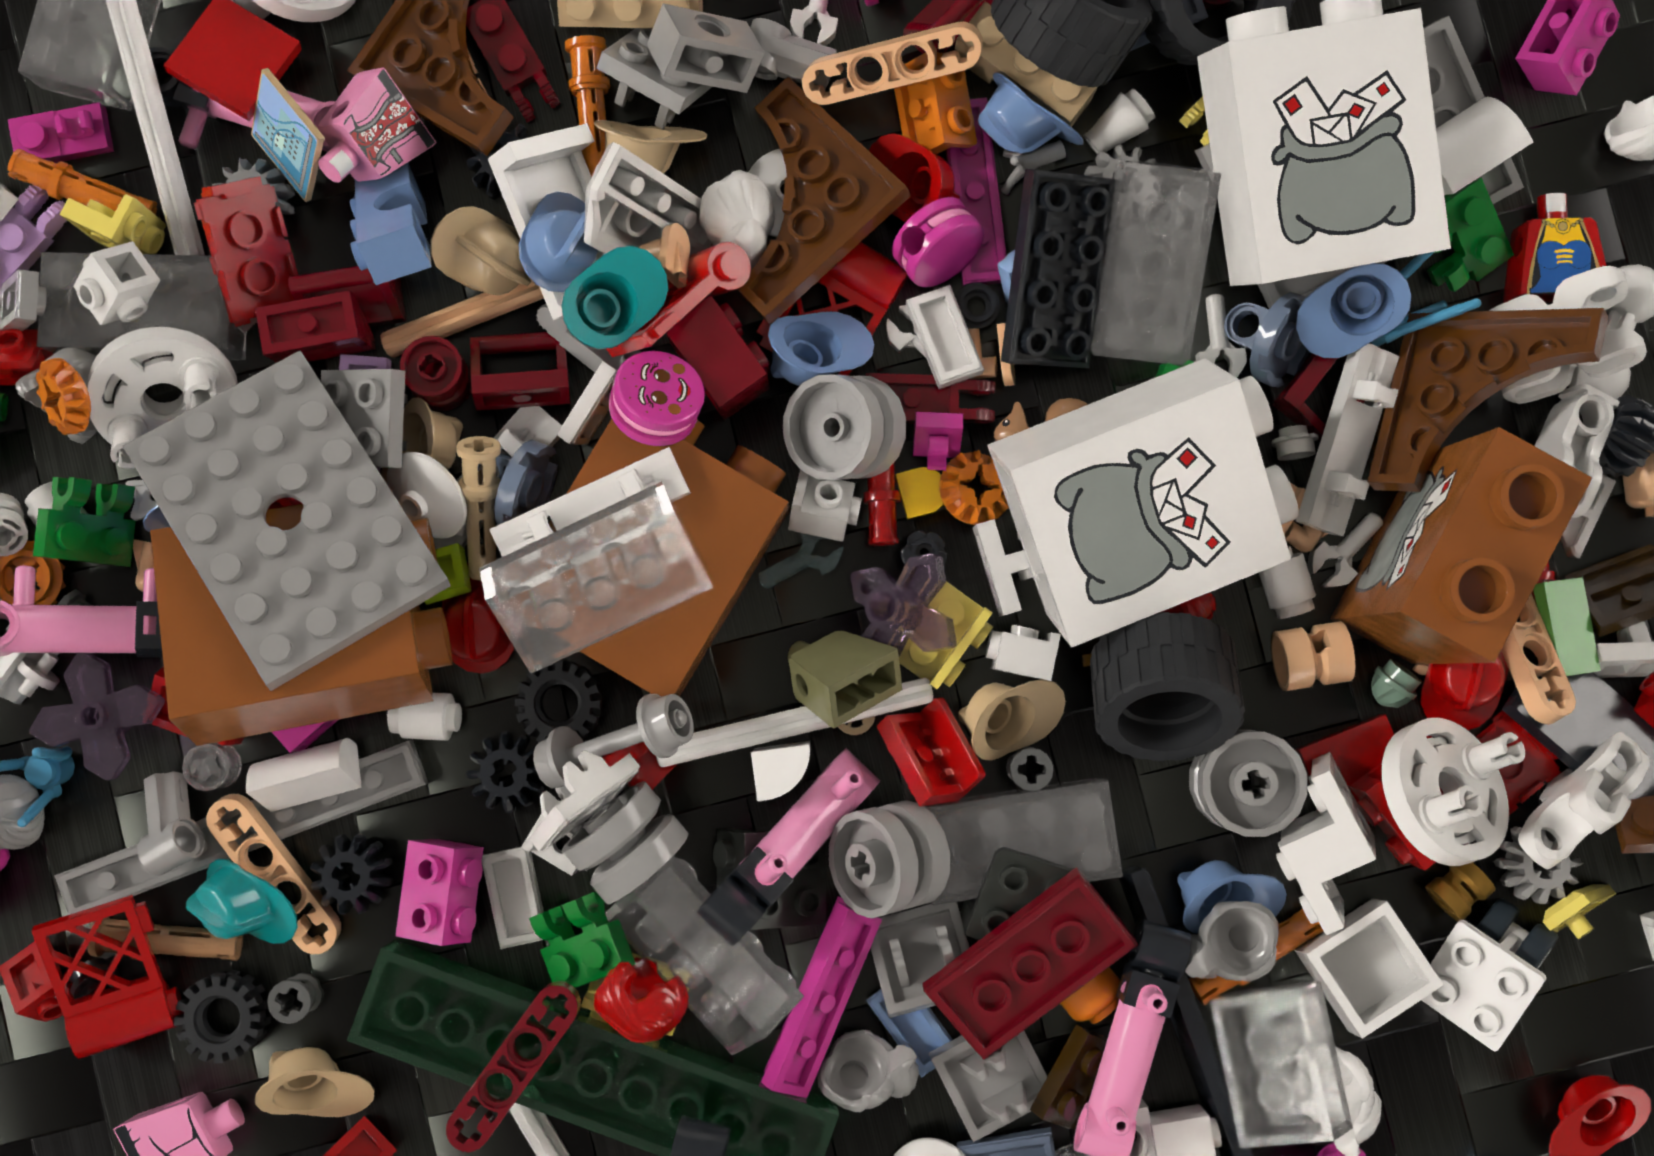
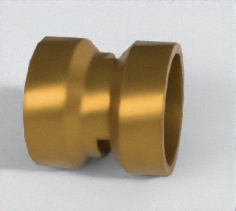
[1425,862,1496,922]

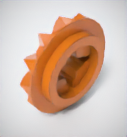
[35,358,91,435]
[939,450,1009,525]
[0,541,66,605]

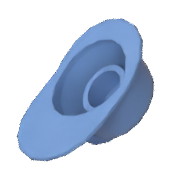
[978,72,1084,154]
[519,192,598,292]
[1296,263,1411,358]
[768,312,874,386]
[1177,860,1287,933]

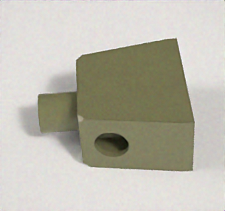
[787,631,903,728]

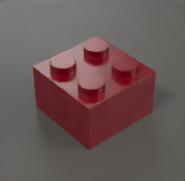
[666,295,771,420]

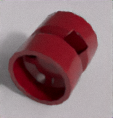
[400,336,472,411]

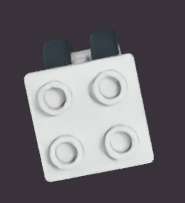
[1422,898,1558,1051]

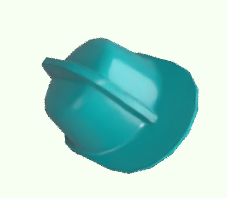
[561,246,668,349]
[186,858,298,944]

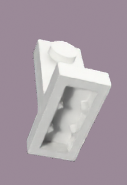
[973,519,1033,617]

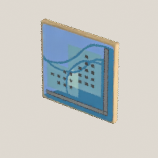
[251,68,325,202]

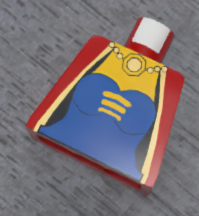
[1503,193,1606,303]

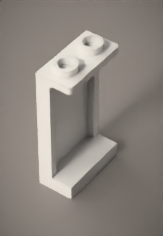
[488,123,604,321]

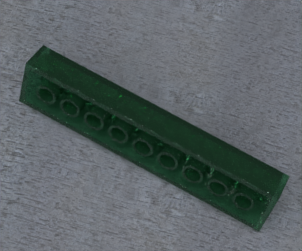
[347,940,839,1156]

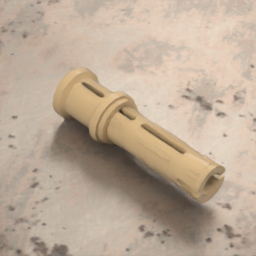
[456,436,501,580]

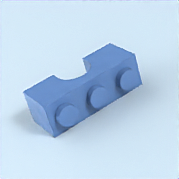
[350,163,432,285]

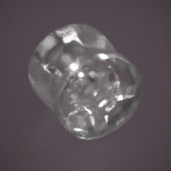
[182,743,242,791]

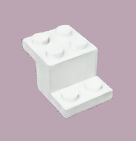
[1276,752,1376,935]

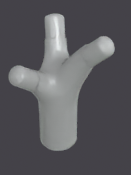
[1001,140,1066,195]

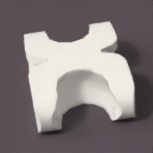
[1490,266,1647,404]
[1518,732,1650,869]

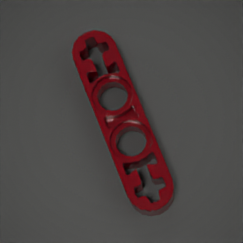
[446,981,581,1152]

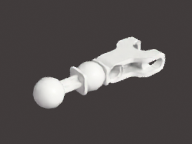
[1534,264,1654,519]

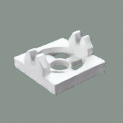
[529,750,640,851]

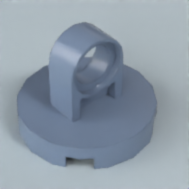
[1224,292,1309,387]
[478,439,558,525]

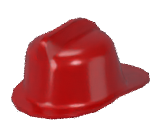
[869,133,960,222]
[442,563,516,674]
[1421,651,1509,730]
[1549,1075,1651,1156]

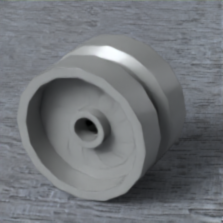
[783,375,906,480]
[1189,730,1307,837]
[562,781,689,904]
[829,800,950,919]

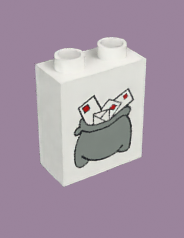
[1197,0,1451,286]
[987,358,1299,648]

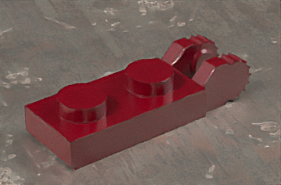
[466,0,561,123]
[865,373,996,424]

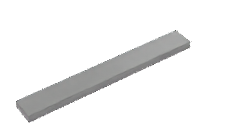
[54,740,429,915]

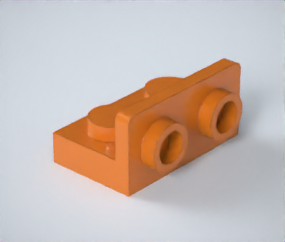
[894,52,977,154]

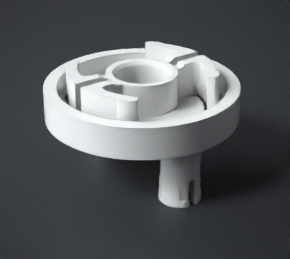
[87,327,238,469]
[1382,718,1525,866]

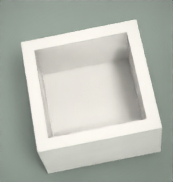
[1294,898,1444,1039]

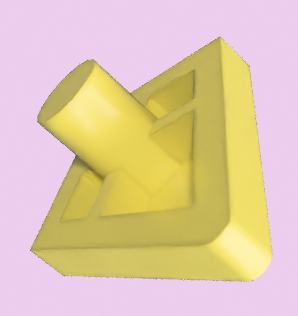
[1543,884,1616,939]

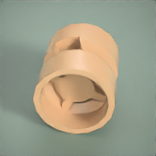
[1271,621,1355,691]

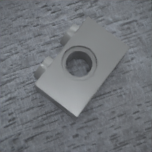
[646,3,765,93]

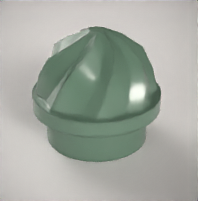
[1371,659,1422,708]

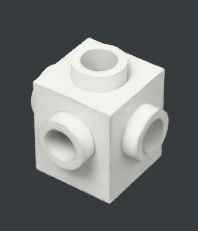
[73,241,161,325]

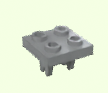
[596,28,713,130]
[321,369,408,468]
[871,898,970,1018]
[928,1030,1047,1142]

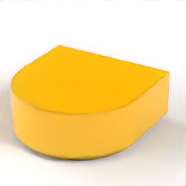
[895,467,943,520]

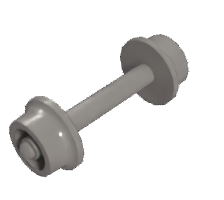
[533,694,694,788]

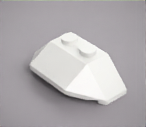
[584,142,712,255]

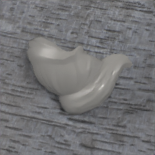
[1185,901,1279,982]
[817,1030,919,1112]

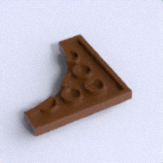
[347,0,514,156]
[737,77,911,325]
[1367,308,1609,492]

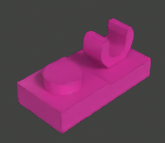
[7,102,114,163]

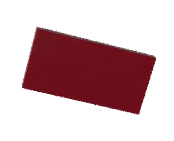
[922,867,1138,1060]

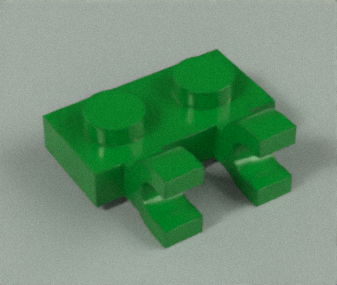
[1426,177,1514,292]
[33,477,136,567]
[529,891,636,988]

